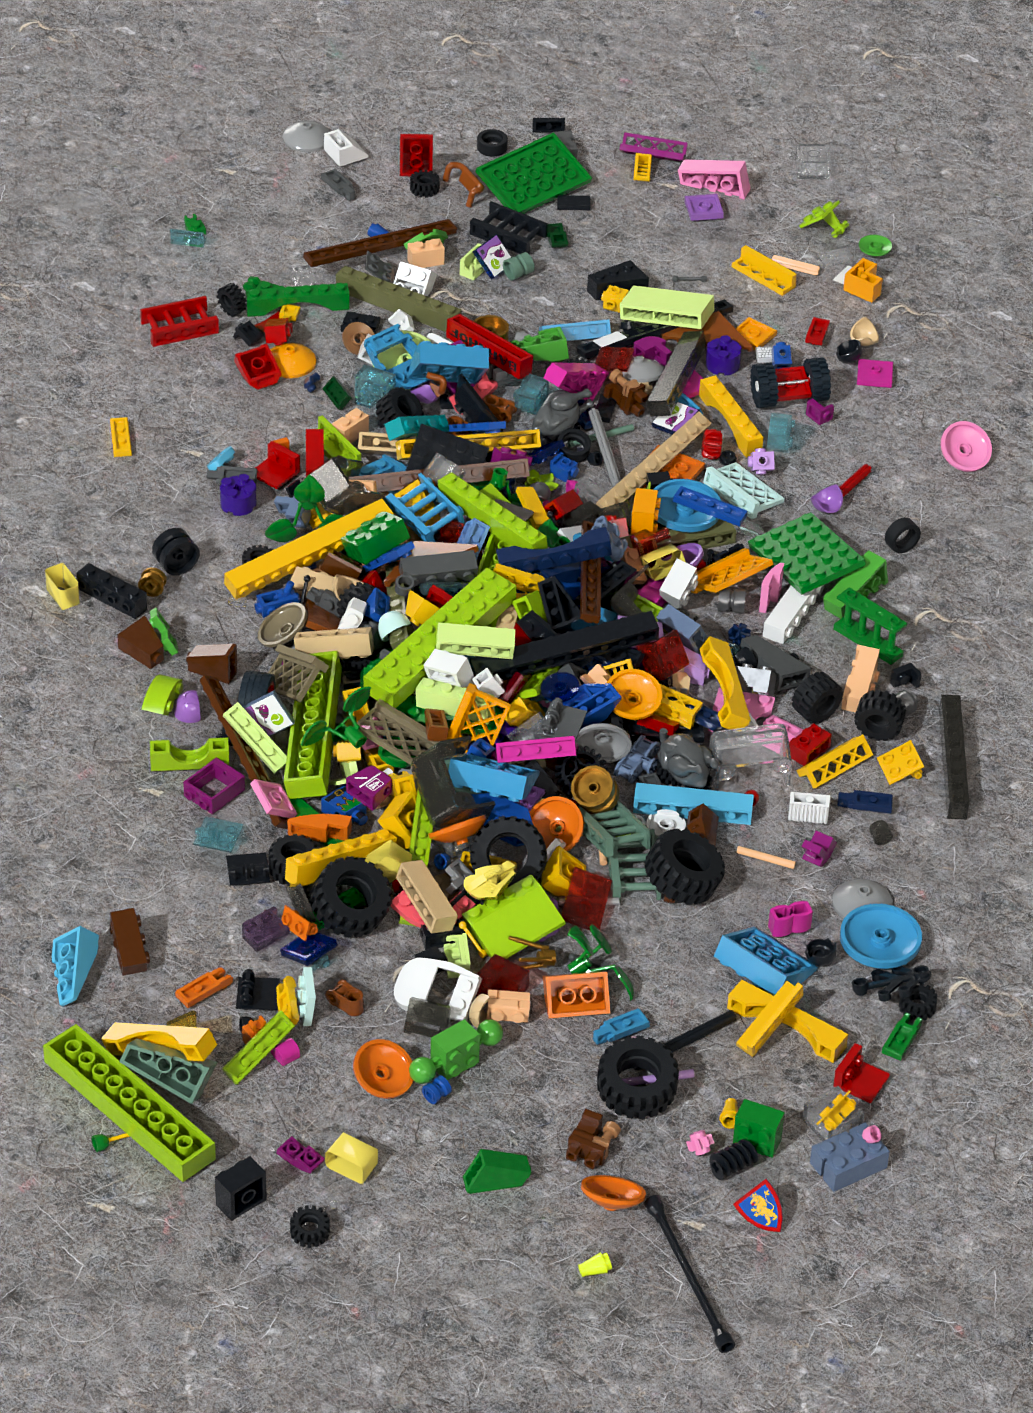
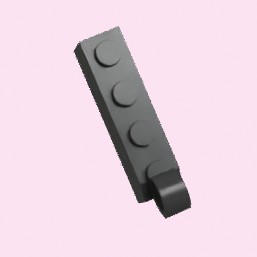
[395,550,478,596]

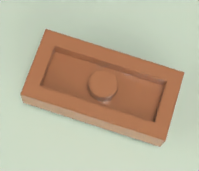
[621,548,647,584]

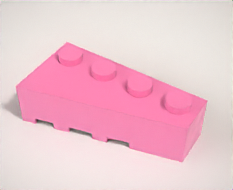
[678,160,751,200]

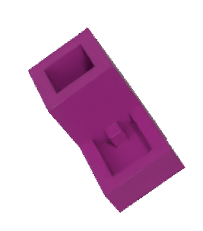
[633,336,672,368]
[801,831,837,867]

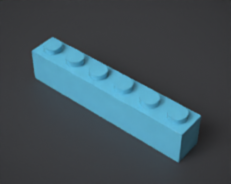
[633,783,754,825]

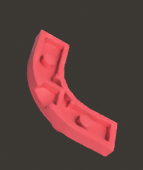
[390,890,476,928]

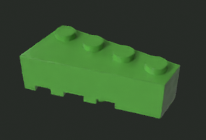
[823,550,888,619]

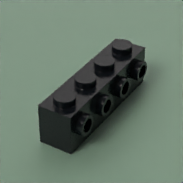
[77,563,147,619]

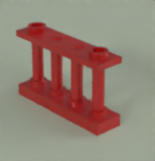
[140,296,219,347]

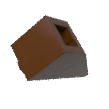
[687,803,719,845]

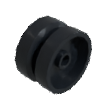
[152,528,200,575]

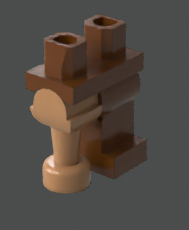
[603,369,649,417]
[566,1108,621,1169]

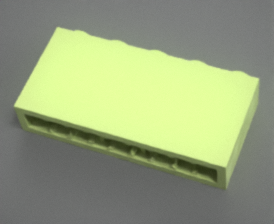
[620,285,714,329]

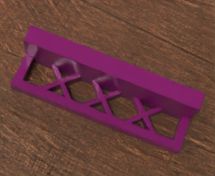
[619,132,688,162]

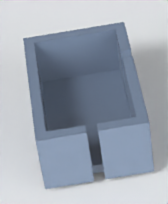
[810,1122,890,1192]

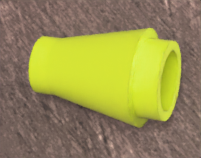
[578,1252,612,1277]

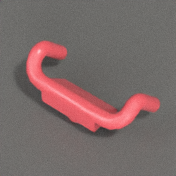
[449,372,498,415]

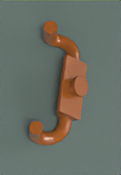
[442,162,484,208]
[426,372,447,397]

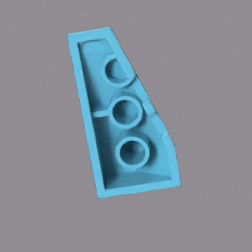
[52,926,99,1006]

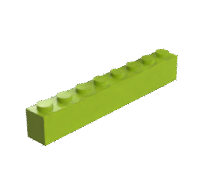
[437,472,548,549]

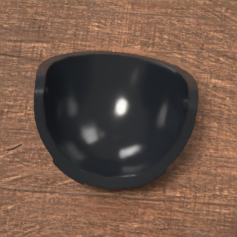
[733,647,757,668]

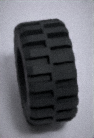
[470,816,547,888]
[645,829,725,905]
[311,856,392,938]
[597,1036,679,1119]

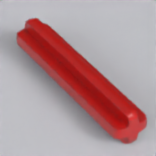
[839,464,872,497]

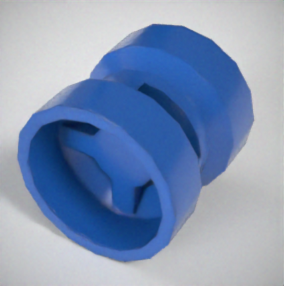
[422,1075,452,1104]

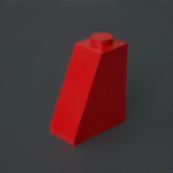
[306,429,324,484]
[544,489,583,521]

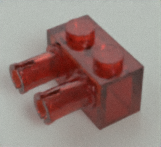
[629,527,672,568]

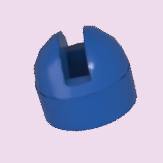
[434,853,452,870]

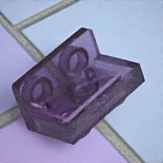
[242,906,290,952]

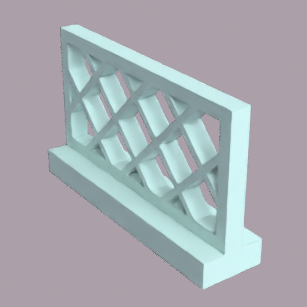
[703,462,785,519]

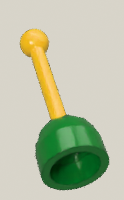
[91,1133,130,1152]

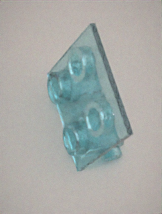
[193,816,243,853]

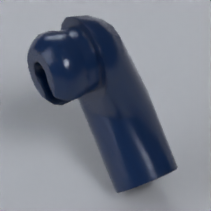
[304,372,320,393]

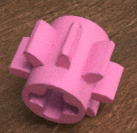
[686,1130,714,1156]

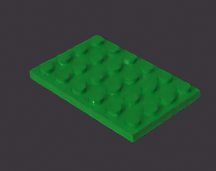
[475,132,592,214]
[748,512,866,595]

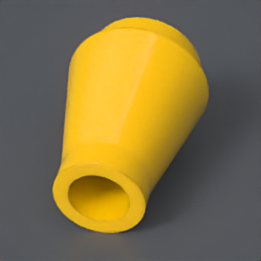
[719,1098,738,1129]

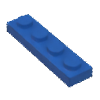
[673,486,748,527]

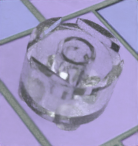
[423,453,466,486]

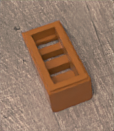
[424,708,449,742]

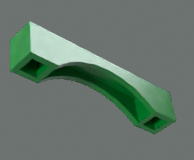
[245,283,349,317]

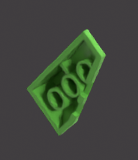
[510,326,569,362]

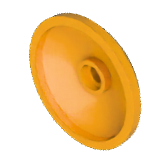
[270,343,316,378]
[607,669,662,720]

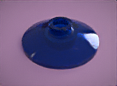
[541,672,580,702]

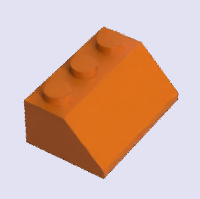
[543,971,610,1018]

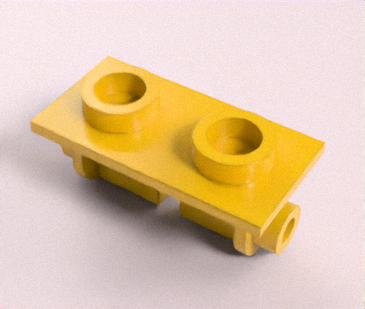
[816,1090,856,1131]

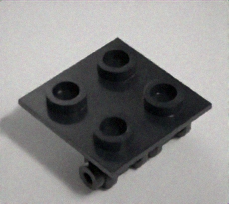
[226,852,270,886]
[236,969,280,1010]

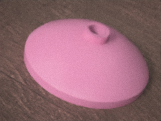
[941,421,992,472]

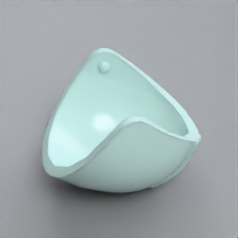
[378,611,410,642]

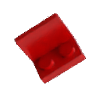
[255,441,300,489]
[833,1043,890,1103]

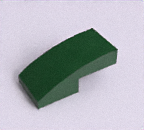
[547,223,569,248]

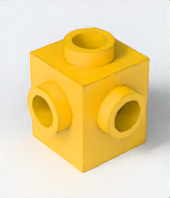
[601,285,629,312]

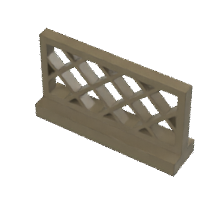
[268,644,329,703]
[353,699,443,769]

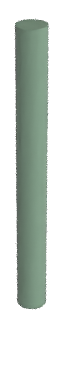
[567,424,634,448]

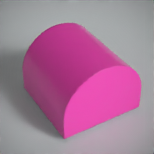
[271,1038,300,1066]

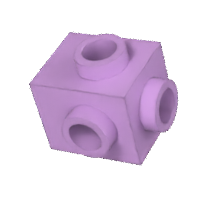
[748,448,775,474]

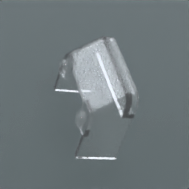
[708,723,792,791]

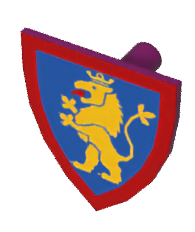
[733,1178,783,1232]

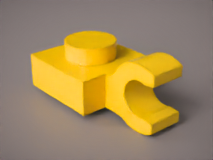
[279,304,300,323]

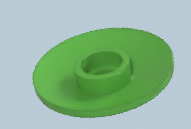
[859,235,892,256]

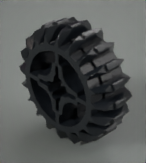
[555,746,608,796]

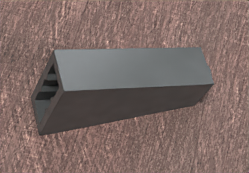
[739,635,811,691]

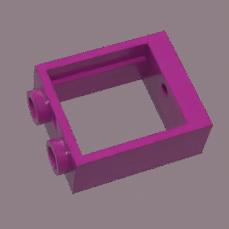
[183,758,245,814]

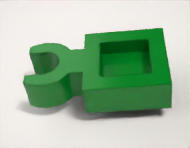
[184,214,206,238]

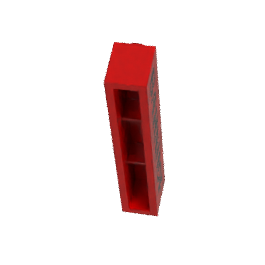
[446,314,533,379]

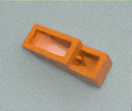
[287,814,352,843]

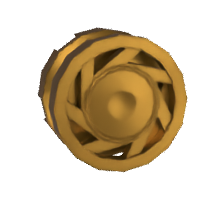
[138,567,167,597]

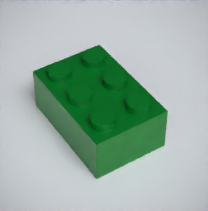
[340,511,411,565]

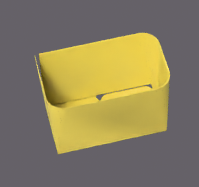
[640,543,685,581]
[45,563,80,610]
[365,840,412,883]
[325,1132,378,1185]

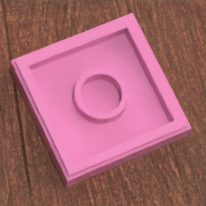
[250,779,297,818]

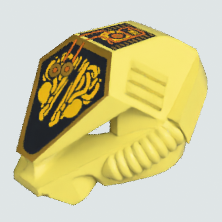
[464,861,516,900]

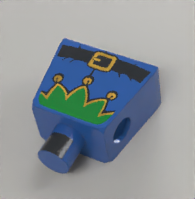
[321,784,368,826]

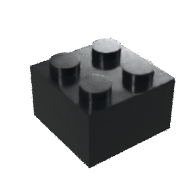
[215,1156,267,1221]

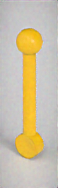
[459,921,487,958]

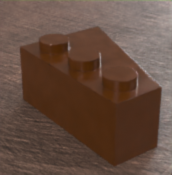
[109,908,150,976]

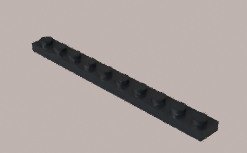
[576,299,733,359]

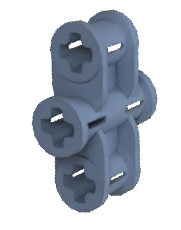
[591,515,628,562]
[614,735,660,784]

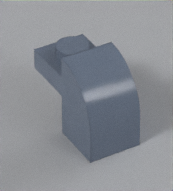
[274,496,311,528]

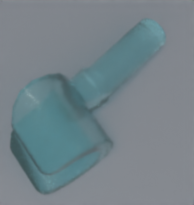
[311,953,330,972]

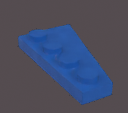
[449,421,506,434]
[363,541,415,572]

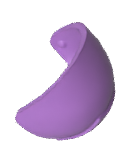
[410,381,438,404]
[811,484,843,513]
[174,690,201,723]

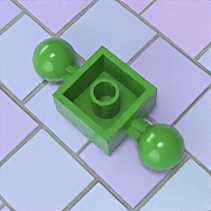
[409,1019,503,1084]

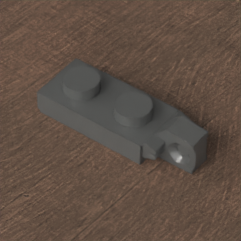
[321,169,355,201]
[207,466,258,485]
[306,587,340,617]

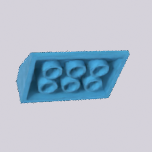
[407,341,489,384]
[446,753,540,802]
[714,927,818,996]

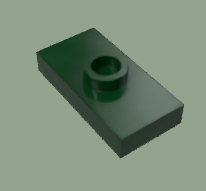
[322,376,352,410]

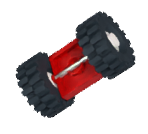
[750,357,831,408]

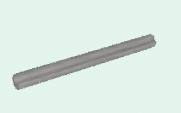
[588,408,621,487]

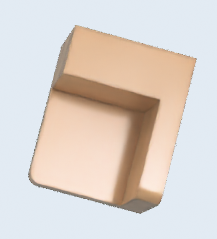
[580,664,611,684]

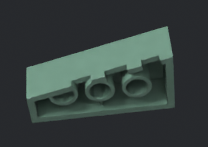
[119,1038,218,1104]

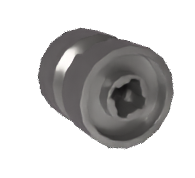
[718,588,746,613]

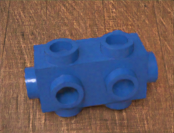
[254,581,300,618]

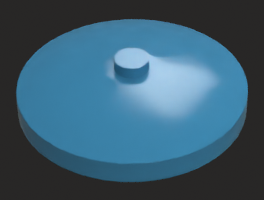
[653,479,721,532]
[840,904,922,969]

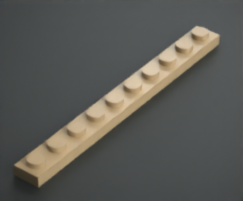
[595,411,712,516]

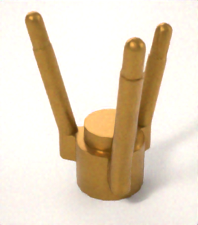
[508,936,556,971]

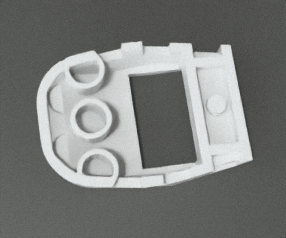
[394,958,482,1023]

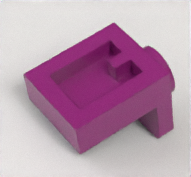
[806,398,834,425]

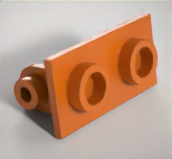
[281,905,318,941]

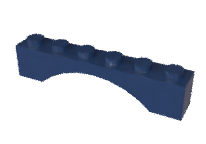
[496,527,612,572]

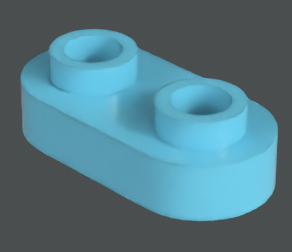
[207,446,235,471]

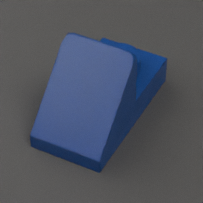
[364,587,390,623]

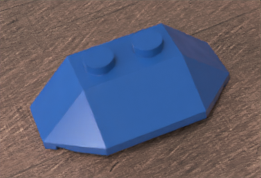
[560,683,622,729]
[464,793,533,847]

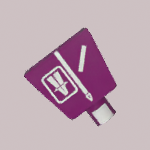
[346,766,394,811]

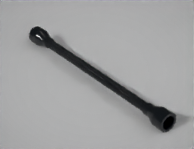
[644,1195,735,1353]

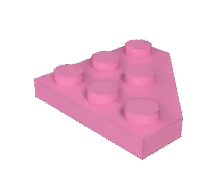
[708,687,775,732]

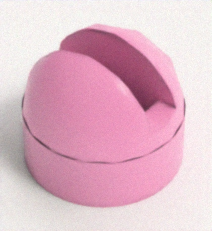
[862,1125,881,1144]

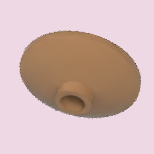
[342,322,375,355]

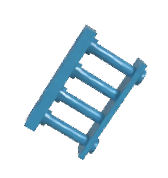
[385,473,465,542]

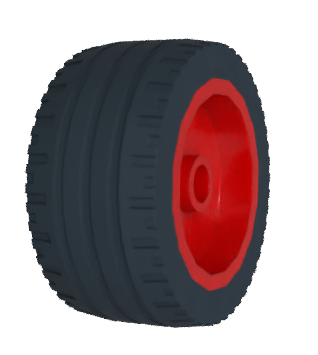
[238,671,276,706]

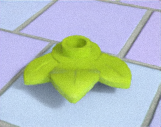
[525,469,559,491]

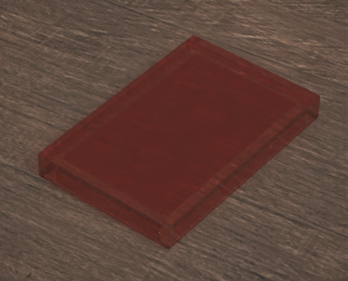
[561,867,612,931]

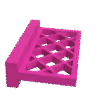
[496,736,578,763]

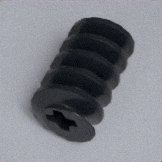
[709,1139,758,1180]

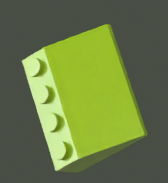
[462,875,566,965]

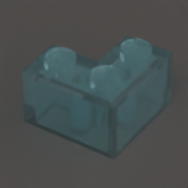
[355,364,396,408]
[513,373,549,415]
[767,413,796,452]

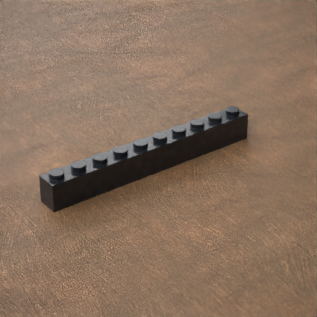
[470,611,659,681]

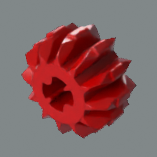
[701,429,723,460]

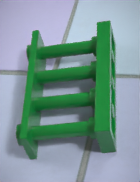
[833,587,907,665]

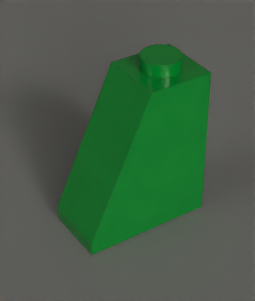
[463,1149,531,1194]

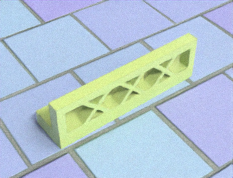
[223,702,287,774]

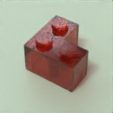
[476,954,530,997]

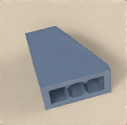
[656,604,708,655]

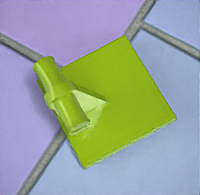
[799,200,849,238]

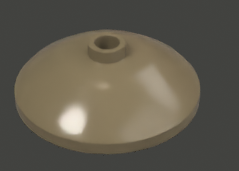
[258,602,307,647]

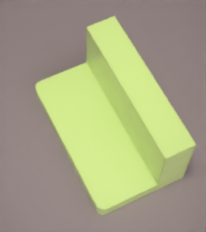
[329,761,358,785]

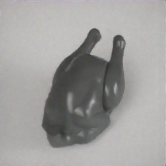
[532,389,594,445]
[657,728,718,788]

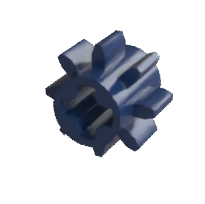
[728,623,751,647]

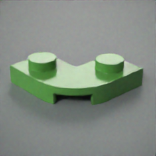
[404,229,448,250]
[149,607,178,656]

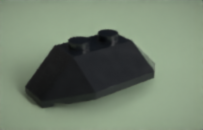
[454,373,503,432]

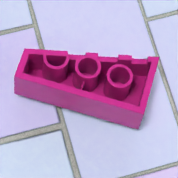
[543,362,609,401]

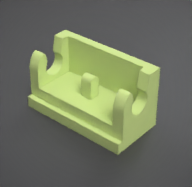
[460,243,488,280]
[444,933,471,978]

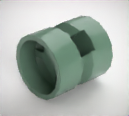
[503,252,534,280]

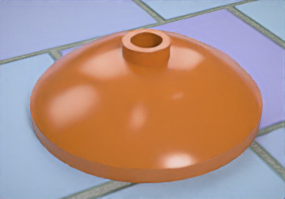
[529,796,584,852]
[428,815,486,845]
[353,1039,413,1099]
[581,1175,646,1211]

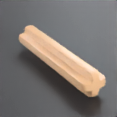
[772,255,820,276]

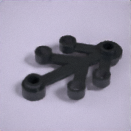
[851,965,932,1002]

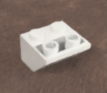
[324,129,368,166]
[393,261,437,296]
[659,558,699,611]
[423,649,475,687]

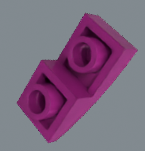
[276,1136,325,1174]

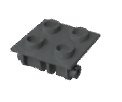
[365,251,394,283]
[538,698,587,741]

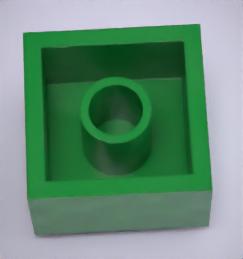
[733,1099,785,1158]

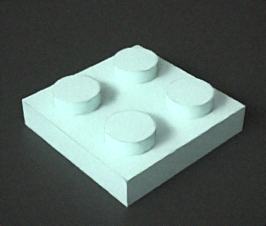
[296,967,316,1026]

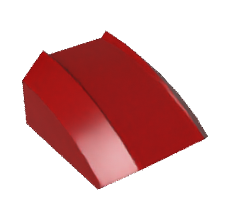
[234,343,281,390]

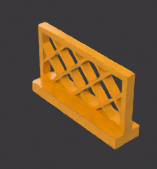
[691,548,774,594]
[438,683,511,757]

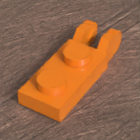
[175,967,233,1008]

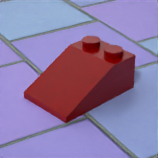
[400,134,433,176]

